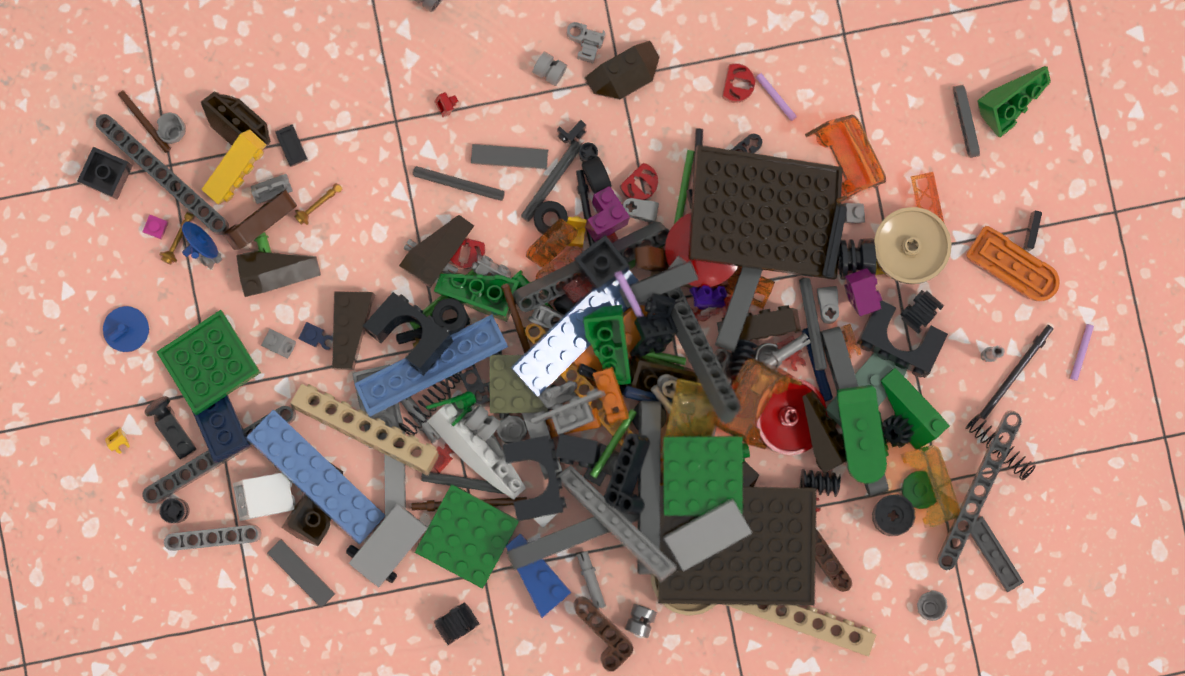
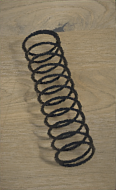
[398,373,462,436]
[965,414,1036,481]

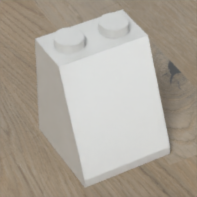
[233,473,296,521]

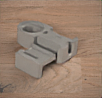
[567,22,605,64]

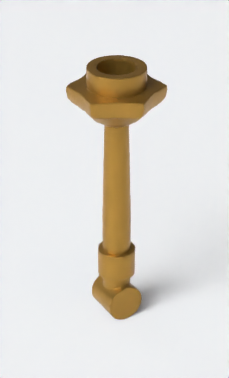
[294,183,342,225]
[159,212,195,265]

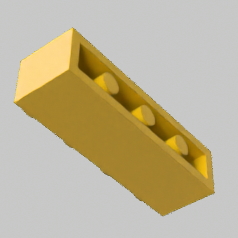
[201,130,266,205]

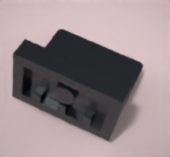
[630,314,678,357]

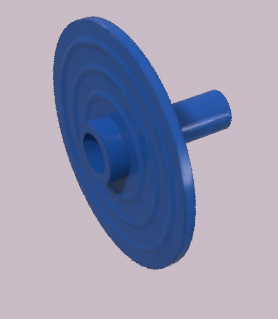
[182,222,218,259]
[103,306,149,352]

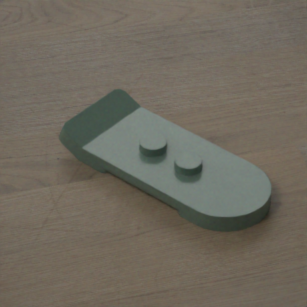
[826,353,907,427]

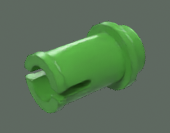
[254,232,272,253]

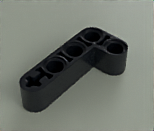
[605,433,650,514]

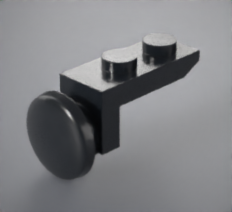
[144,396,196,459]

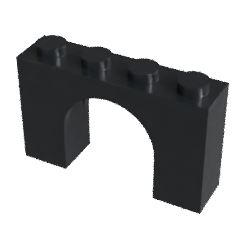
[363,292,454,376]
[857,301,948,378]
[502,436,566,521]

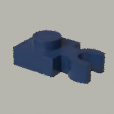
[298,322,333,350]

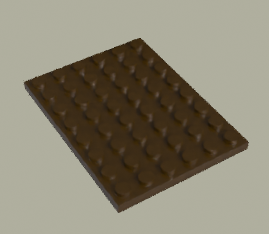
[688,145,843,280]
[658,485,817,606]

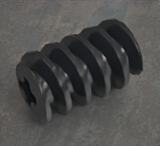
[726,340,758,384]
[799,469,841,497]

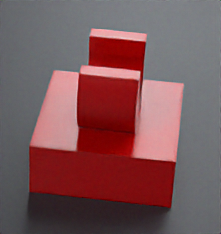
[435,92,459,117]

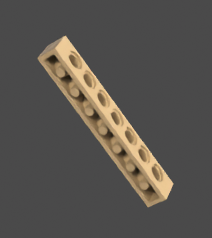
[290,384,439,476]
[724,604,876,657]

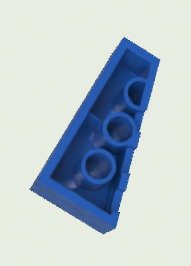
[506,533,571,618]

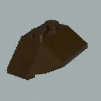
[585,41,660,100]
[201,91,271,146]

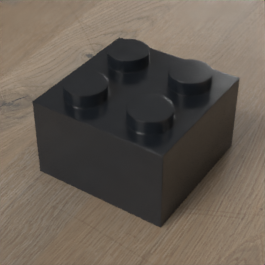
[77,147,133,200]
[575,235,629,294]
[555,434,602,469]

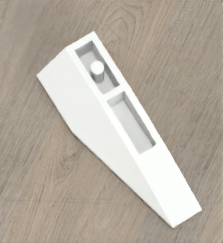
[427,392,526,500]

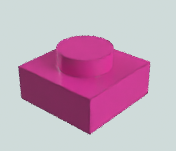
[143,214,169,240]

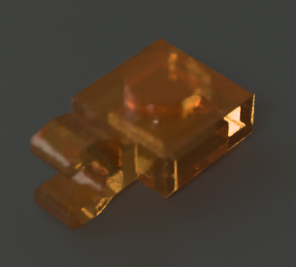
[841,324,861,358]

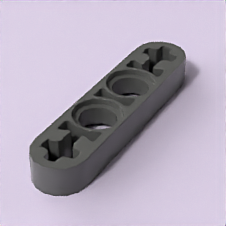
[953,85,980,158]

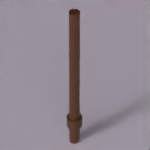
[411,497,527,512]

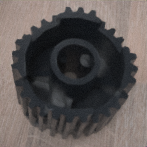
[900,290,944,334]
[434,602,480,645]

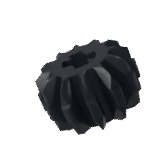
[881,415,914,448]

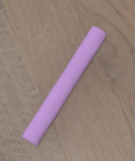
[755,73,797,121]
[615,271,644,318]
[1070,324,1094,381]

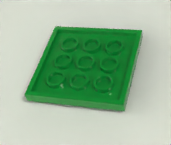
[157,310,261,415]
[663,436,743,516]
[415,484,519,589]

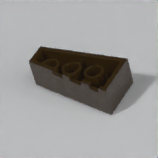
[717,305,802,341]

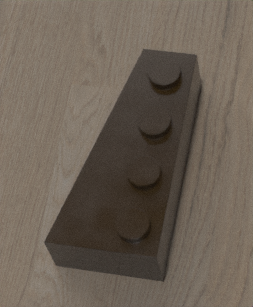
[332,291,375,370]

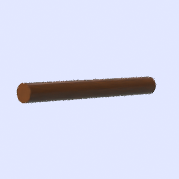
[118,90,171,153]
[502,284,530,353]

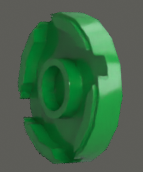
[901,471,941,509]

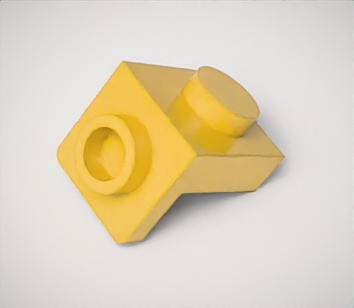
[564,216,587,248]

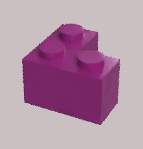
[585,186,630,243]
[844,268,882,317]

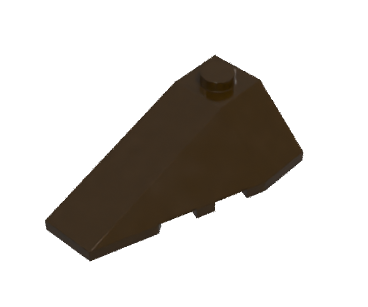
[399,215,474,288]
[236,251,321,297]
[628,355,698,397]
[803,391,846,473]
[281,463,343,546]

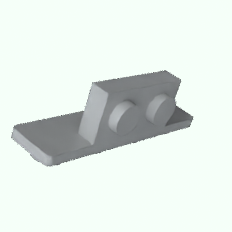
[530,389,605,435]

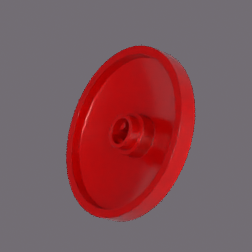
[665,213,738,288]
[753,378,827,455]

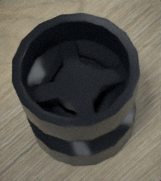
[579,142,598,162]

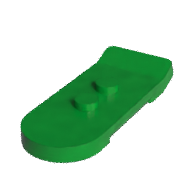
[837,385,887,484]

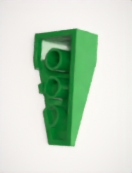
[977,66,1051,138]
[434,274,519,322]
[583,305,631,385]
[880,367,950,450]

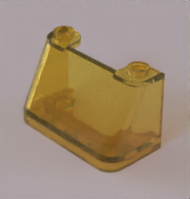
[660,379,717,461]
[900,445,960,528]

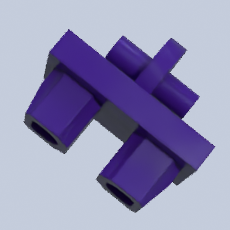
[690,286,727,310]

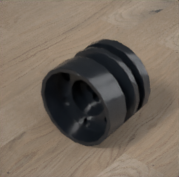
[838,238,876,280]
[872,494,915,536]

